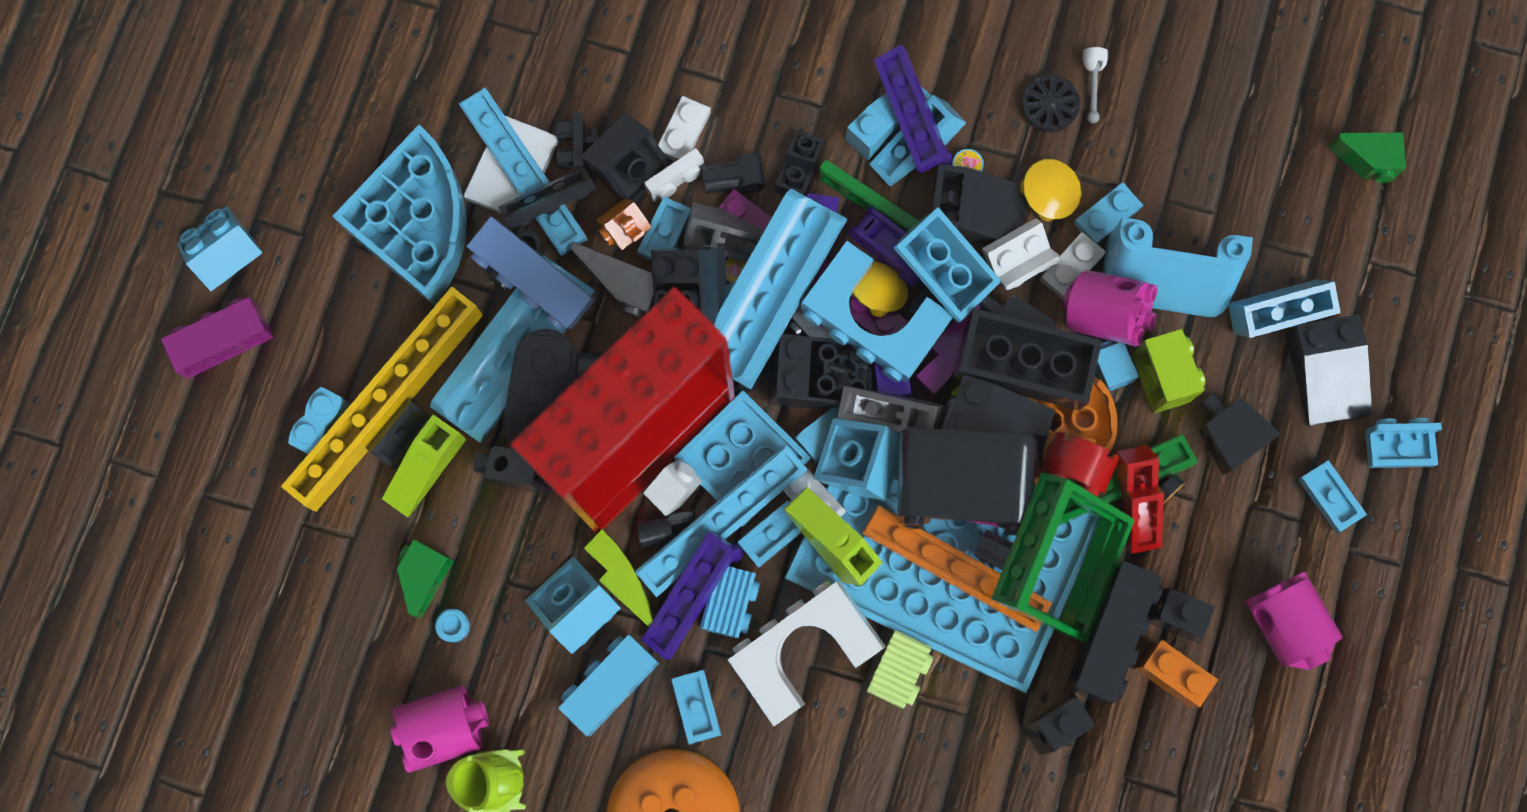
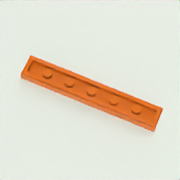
[862,505,1052,633]

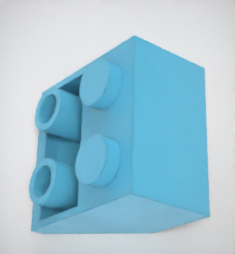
[176,206,262,291]

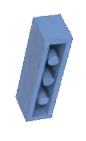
[467,217,595,330]

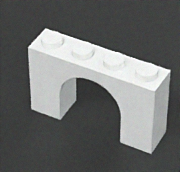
[728,580,886,726]

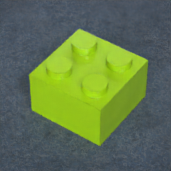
[1131,329,1205,414]

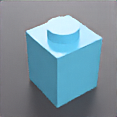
[1095,341,1139,392]

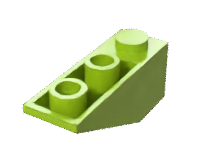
[382,415,466,518]
[783,487,883,586]

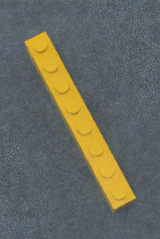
[281,287,483,512]

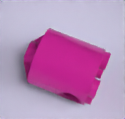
[1063,270,1158,347]
[1245,571,1343,670]
[390,685,489,773]

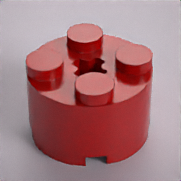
[1041,432,1119,497]

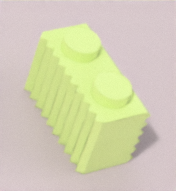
[866,630,934,709]

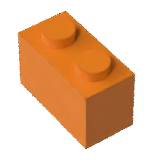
[1135,640,1218,708]

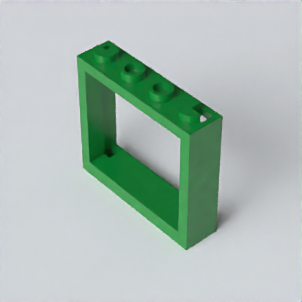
[991,472,1135,643]

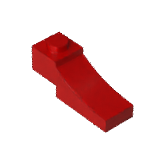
[1116,445,1164,554]

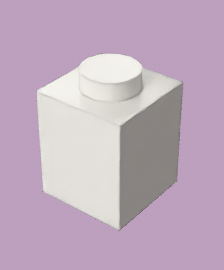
[644,459,702,516]

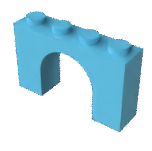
[800,241,953,384]

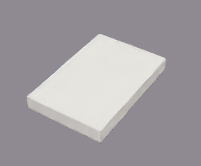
[463,116,559,214]

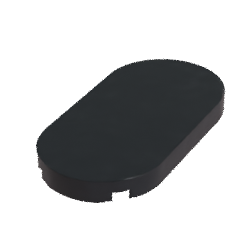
[503,329,578,449]

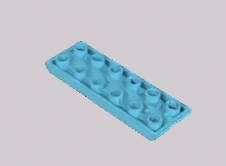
[714,189,847,389]
[430,255,595,444]

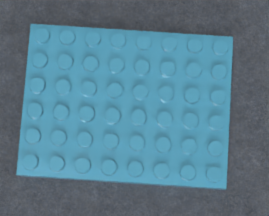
[785,431,1100,693]

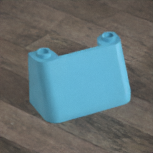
[1103,217,1253,317]

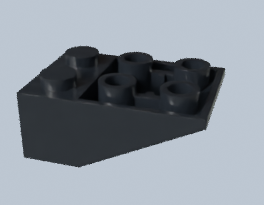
[930,164,1027,244]
[651,247,727,325]
[768,334,873,408]

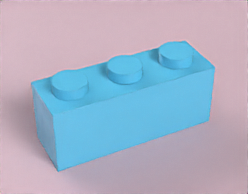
[1228,279,1340,338]
[559,634,659,736]

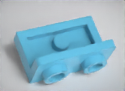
[1365,418,1442,468]

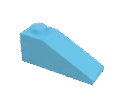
[846,87,931,161]
[870,95,966,186]

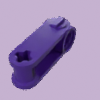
[848,207,924,288]

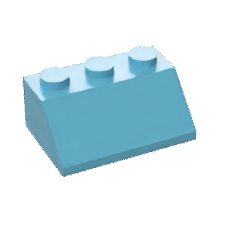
[894,208,1001,322]

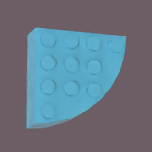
[332,125,467,306]

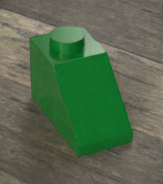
[1329,133,1406,183]
[397,540,454,619]

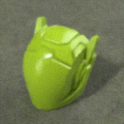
[446,749,526,812]

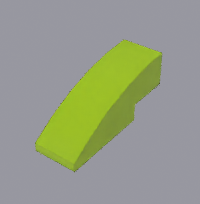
[584,530,653,627]

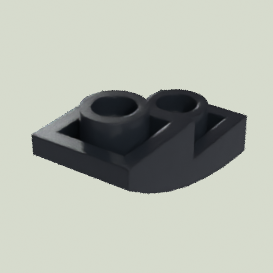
[774,130,825,196]

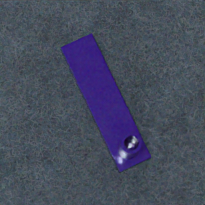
[874,45,952,173]
[641,531,743,660]

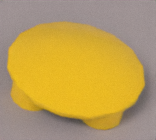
[1020,159,1081,222]
[851,261,908,317]

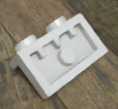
[982,218,1060,290]

